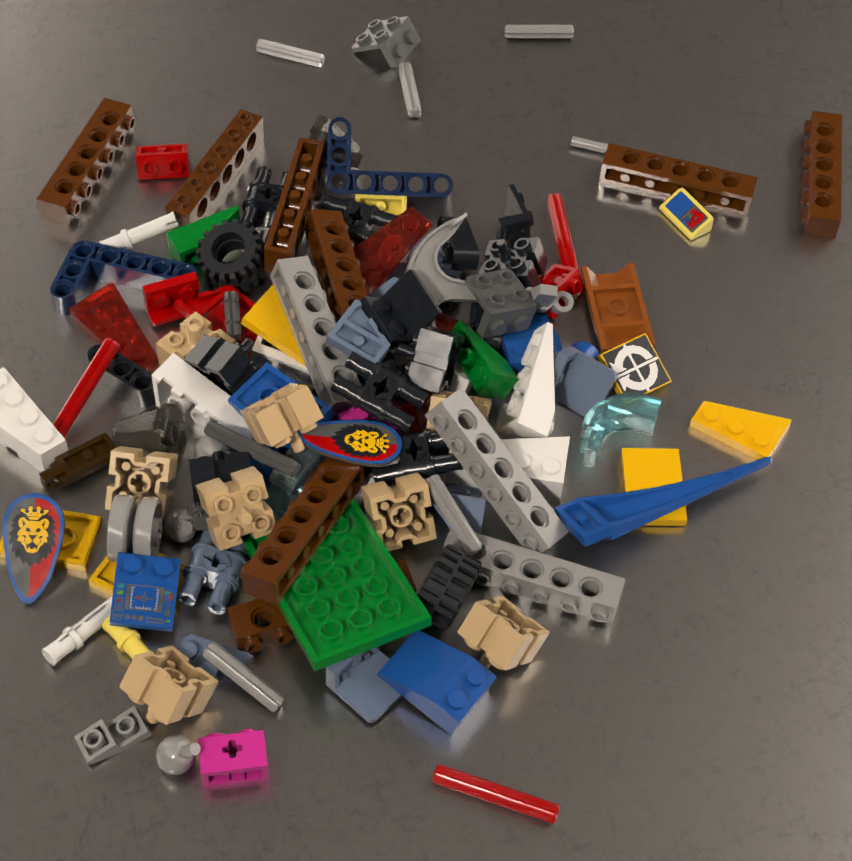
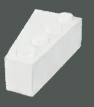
[152,353,265,453]
[0,367,68,472]
[445,436,570,503]

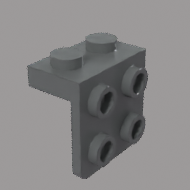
[351,16,421,68]
[465,269,538,338]

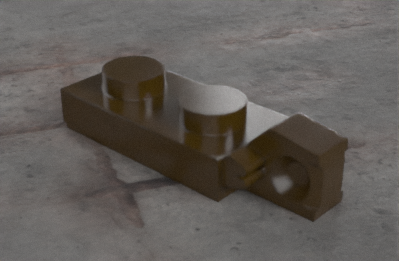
[39,433,117,491]

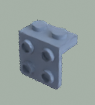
[554,346,617,420]
[326,646,402,723]

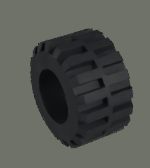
[196,219,266,292]
[417,544,481,630]

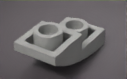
[74,706,152,765]

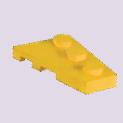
[690,401,792,460]

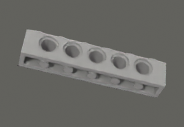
[270,256,363,416]
[425,388,569,553]
[443,528,626,624]

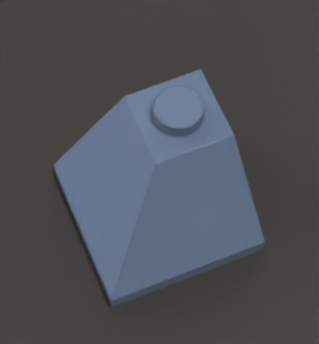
[430,482,488,534]

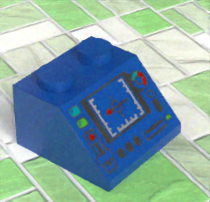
[109,552,181,632]

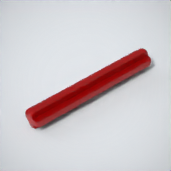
[547,193,578,268]
[53,338,120,438]
[433,764,560,823]

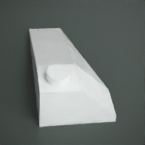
[494,322,555,439]

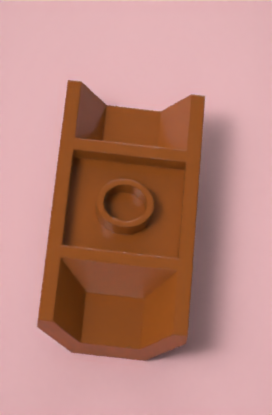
[581,263,656,353]

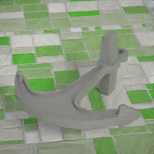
[405,213,574,370]

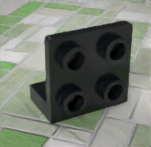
[496,184,534,243]
[360,269,442,348]

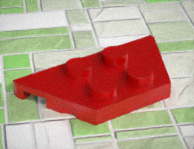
[174,285,258,358]

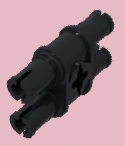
[240,166,289,228]
[322,194,401,250]
[330,351,429,433]
[373,428,463,484]

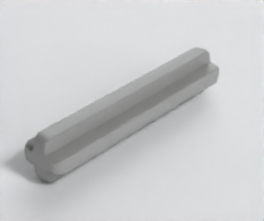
[504,24,574,39]
[256,38,325,68]
[398,61,421,118]
[425,474,482,555]
[203,642,285,712]

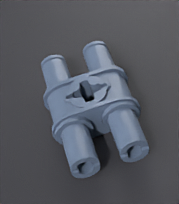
[178,531,247,614]

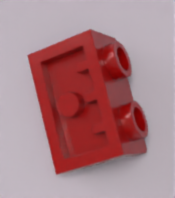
[136,143,189,180]
[539,264,585,319]
[142,271,200,326]

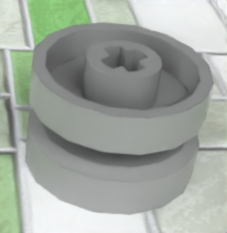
[107,495,163,562]

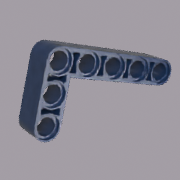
[327,117,453,197]
[50,240,198,315]

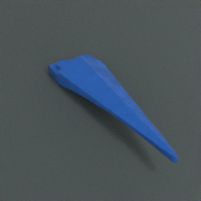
[554,457,772,547]

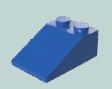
[499,313,563,376]
[228,362,334,462]
[377,631,497,735]

